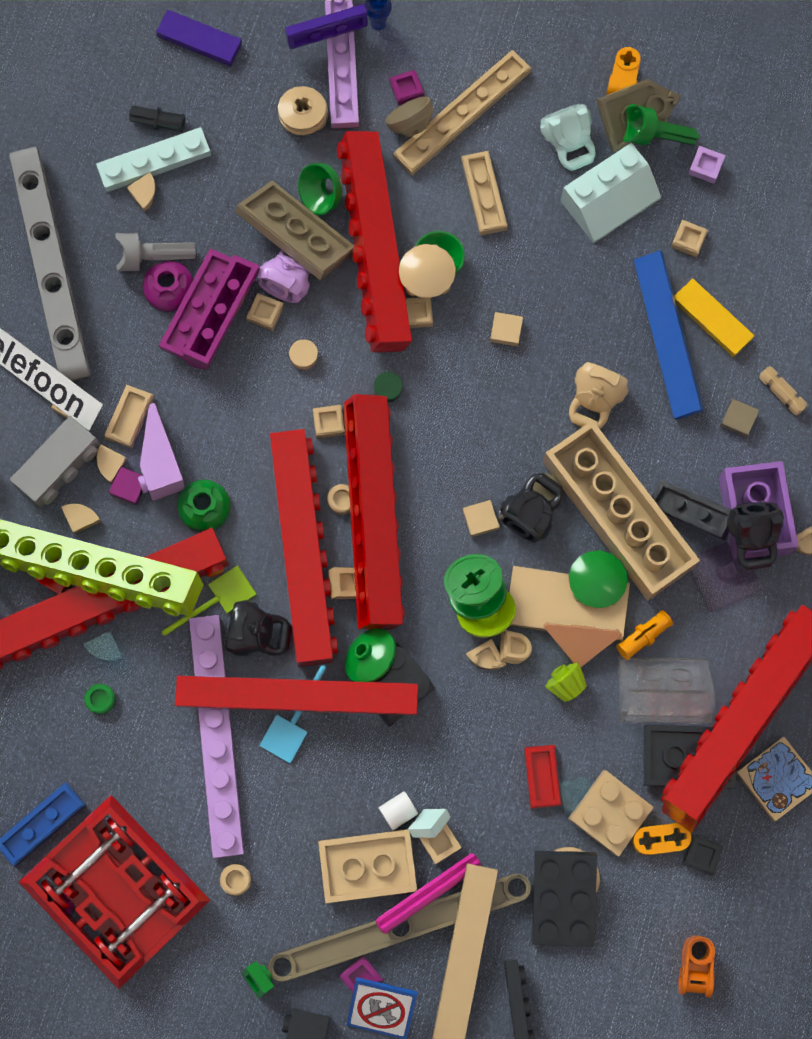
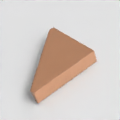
[544,622,622,667]

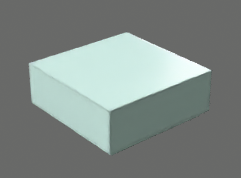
[408,809,451,838]

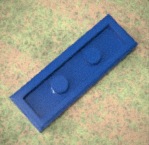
[0,782,86,867]

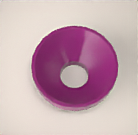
[143,261,193,312]

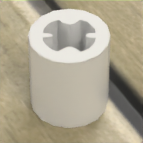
[378,791,418,831]

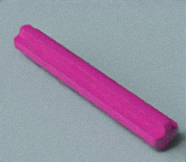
[376,853,481,934]

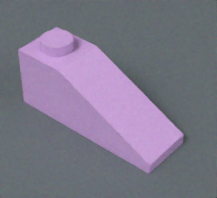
[138,403,185,501]

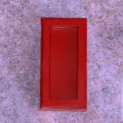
[524,745,561,809]

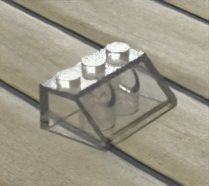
[618,656,715,724]

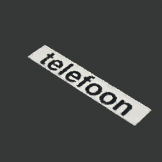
[0,328,103,431]

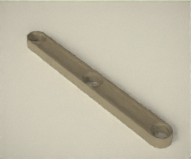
[268,874,531,982]

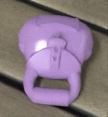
[258,249,311,303]

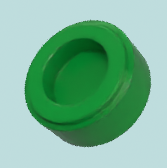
[84,684,116,715]

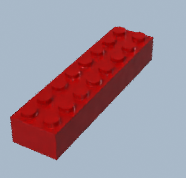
[661,605,812,833]

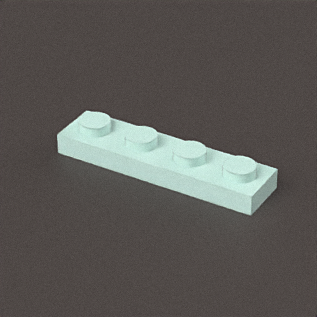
[96,127,211,192]

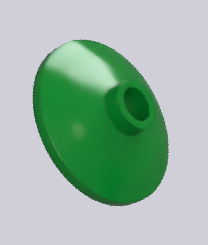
[345,628,396,682]

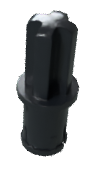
[129,106,186,132]

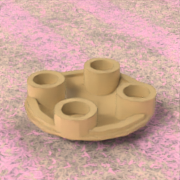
[399,244,456,298]

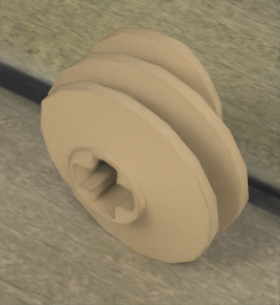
[278,86,328,135]

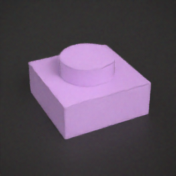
[688,146,725,184]

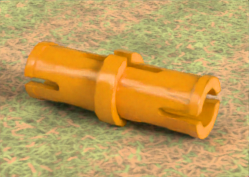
[616,610,673,660]

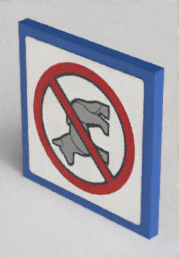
[346,977,418,1039]

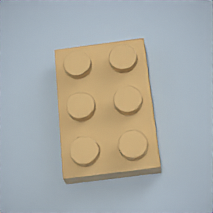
[318,830,417,903]

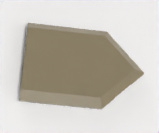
[597,79,681,152]

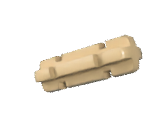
[759,366,807,416]

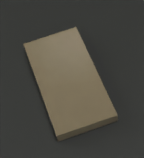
[235,180,354,280]

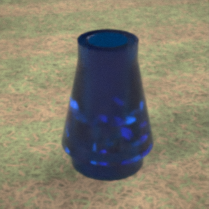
[365,0,392,30]

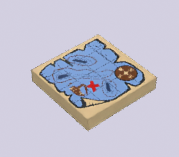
[736,737,812,822]

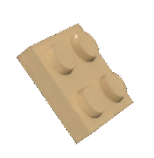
[568,770,654,857]

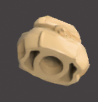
[569,362,628,429]

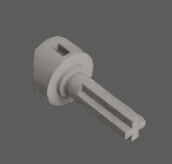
[115,233,196,271]

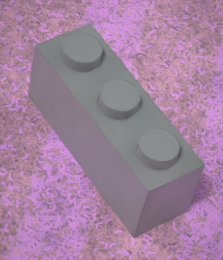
[9,416,100,509]

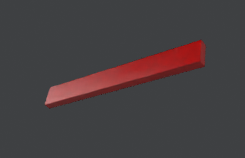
[175,676,418,716]

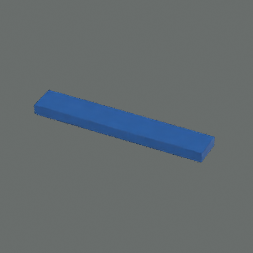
[634,250,704,420]

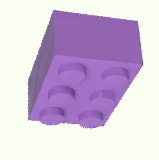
[718,461,798,562]

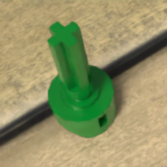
[622,104,699,146]

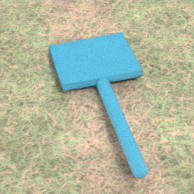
[259,665,326,764]

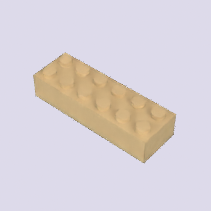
[543,420,700,601]

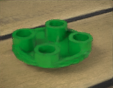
[569,550,628,608]

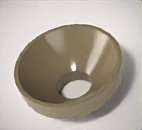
[385,97,434,137]

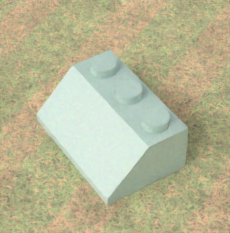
[561,143,661,244]

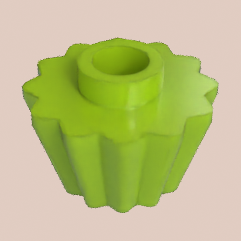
[545,662,587,702]

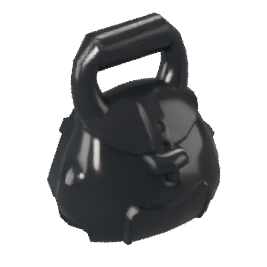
[498,473,563,543]
[727,501,785,570]
[225,600,293,657]

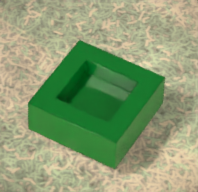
[241,961,274,999]

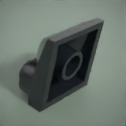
[351,643,435,727]

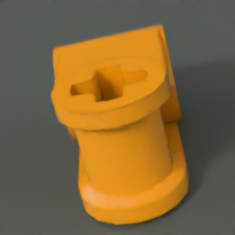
[606,47,641,95]

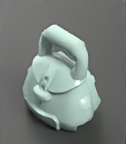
[540,104,596,171]

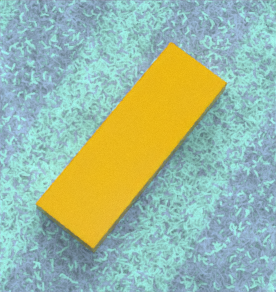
[674,278,755,358]

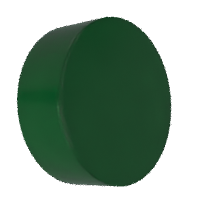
[374,372,402,402]

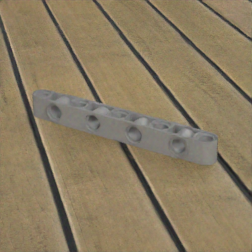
[9,146,91,381]

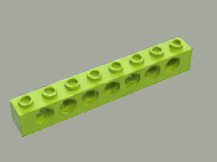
[0,520,204,617]

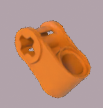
[678,935,715,998]

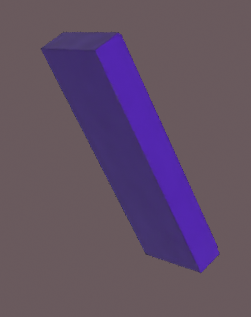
[285,4,368,49]
[156,9,242,66]

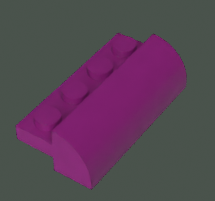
[158,248,260,369]

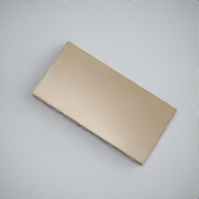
[509,566,630,642]

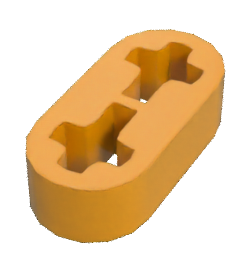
[632,823,691,855]

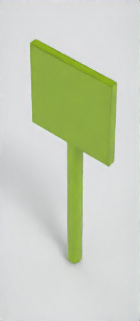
[162,565,257,636]

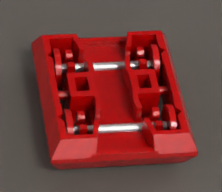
[18,795,210,989]

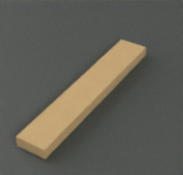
[393,50,531,176]
[432,863,498,1039]

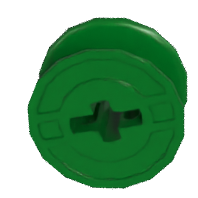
[444,554,507,620]

